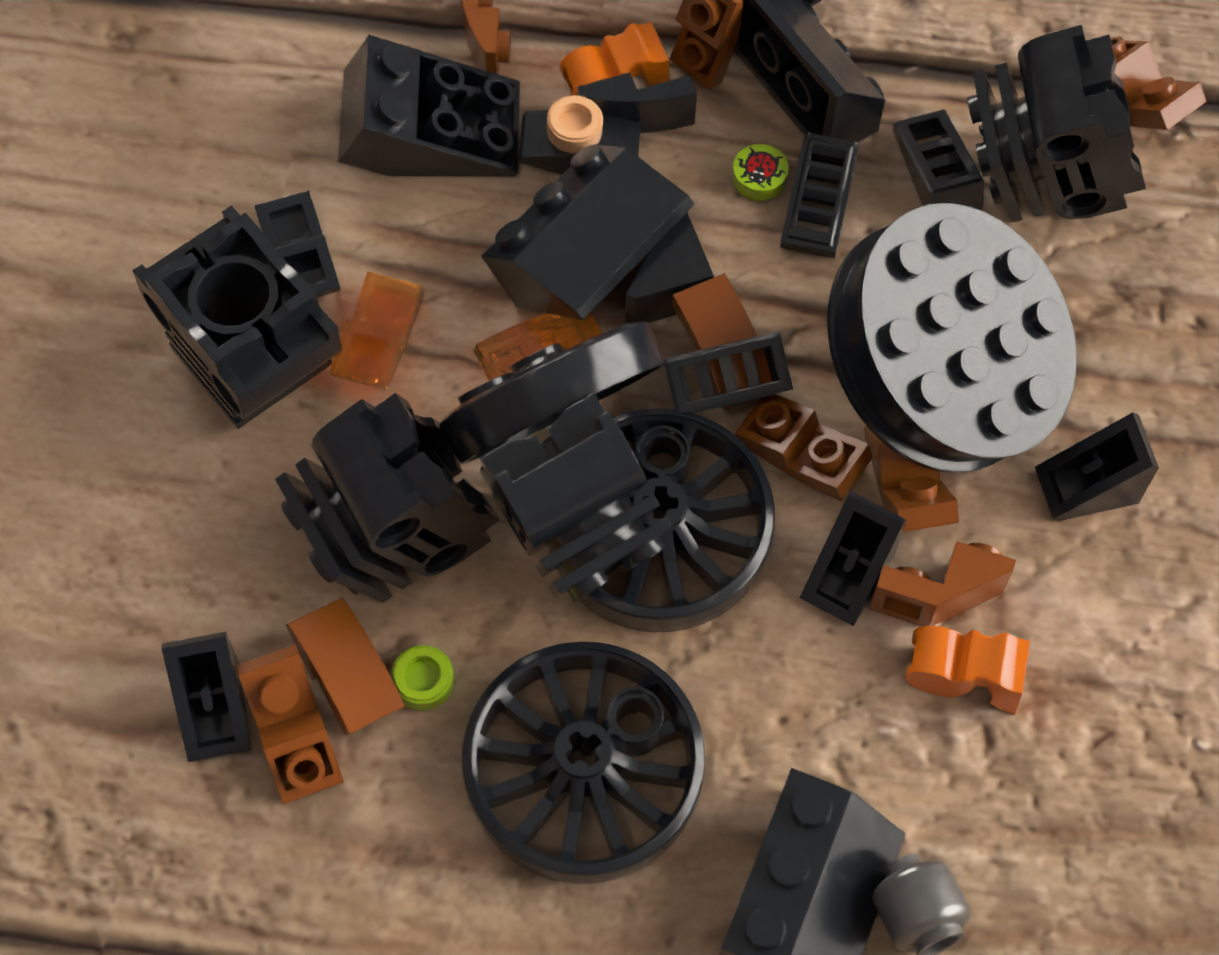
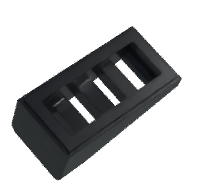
[893,109,984,210]
[780,133,859,259]
[664,331,793,414]

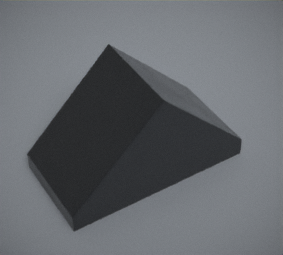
[625,212,714,324]
[1034,412,1159,521]
[799,491,906,626]
[161,632,251,762]

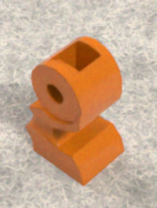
[559,22,670,96]
[905,626,1030,715]

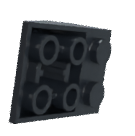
[338,35,520,177]

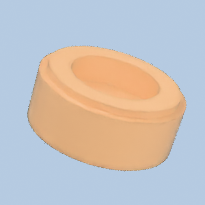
[547,95,603,153]

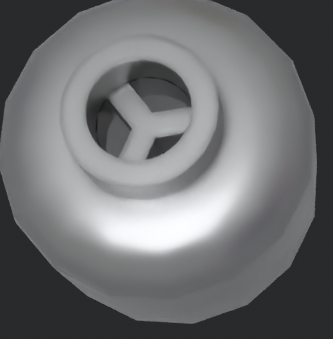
[872,854,971,955]

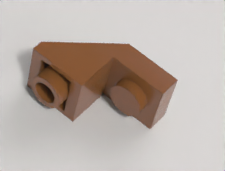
[1111,36,1207,130]
[864,426,959,532]
[869,541,1016,626]
[236,644,344,804]

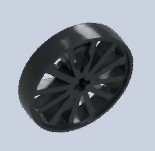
[439,321,666,464]
[557,408,775,632]
[462,642,705,884]

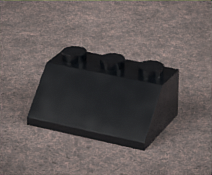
[734,0,885,143]
[481,144,694,320]
[720,768,906,955]

